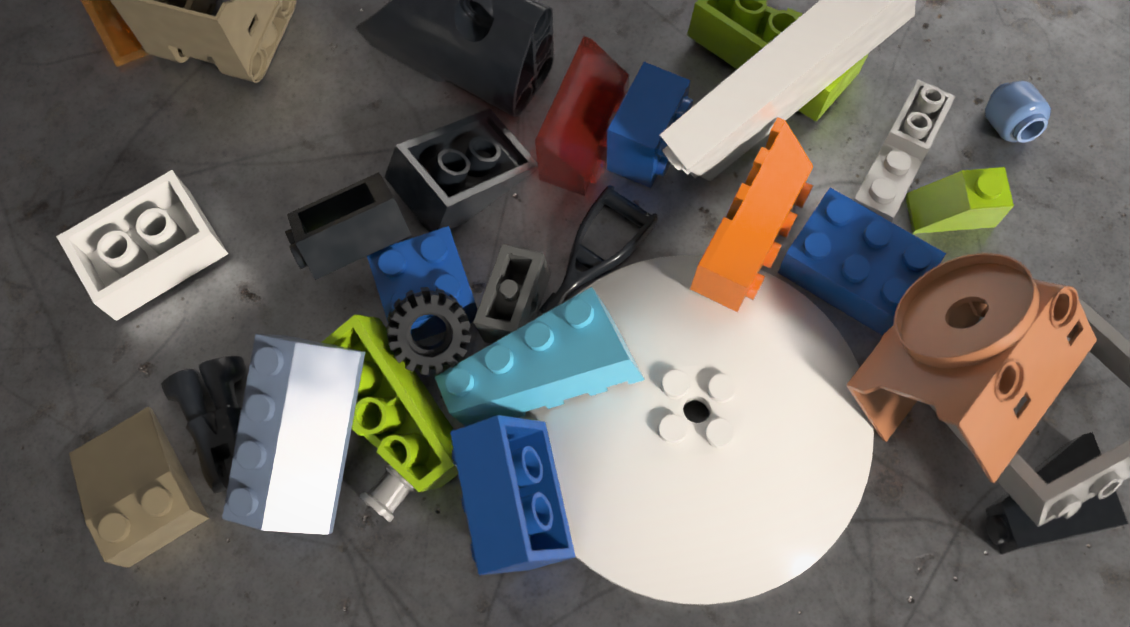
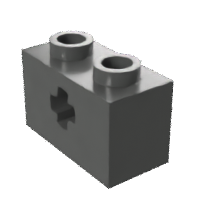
[473,244,551,344]

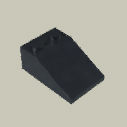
[384,108,539,232]

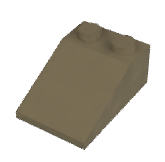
[69,406,209,568]

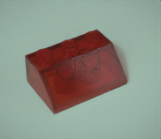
[535,36,630,196]

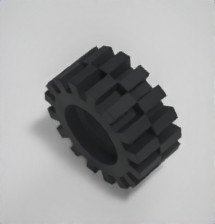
[386,287,471,375]

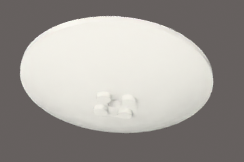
[519,255,874,605]

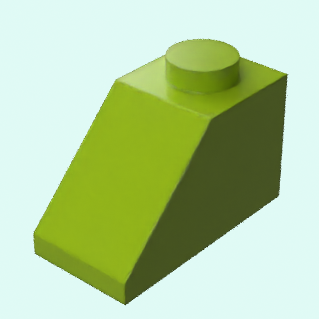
[905,167,1014,234]

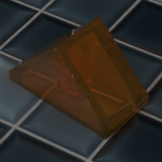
[81,0,149,67]

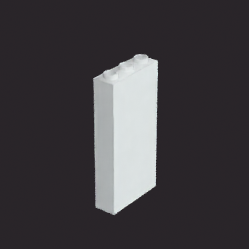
[660,0,916,181]

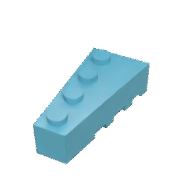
[435,287,645,426]

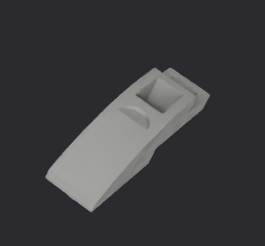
[854,79,956,222]

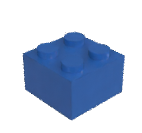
[606,62,693,188]
[367,226,478,342]

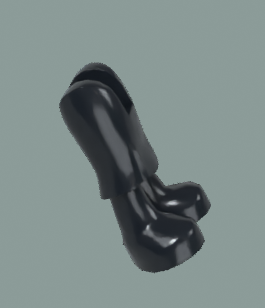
[161,356,246,494]

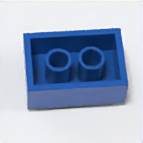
[777,187,946,336]
[450,415,576,575]

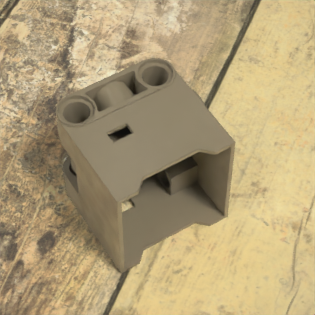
[110,0,297,83]

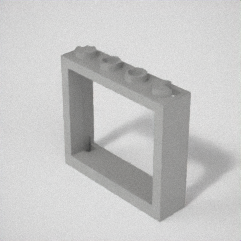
[929,300,1130,527]

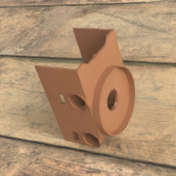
[846,253,1097,483]

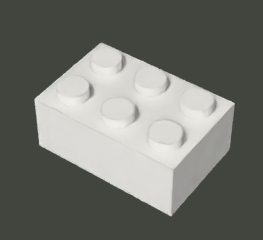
[56,170,228,321]

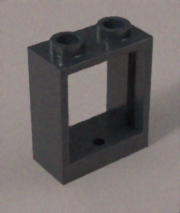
[285,172,411,280]

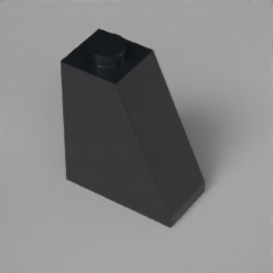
[985,432,1129,555]

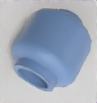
[985,81,1051,143]

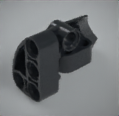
[356,0,554,117]

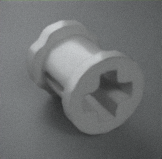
[359,463,417,523]

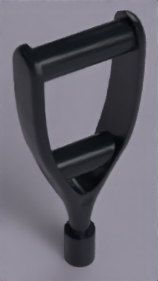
[539,185,658,314]

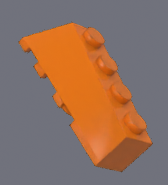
[690,117,813,312]

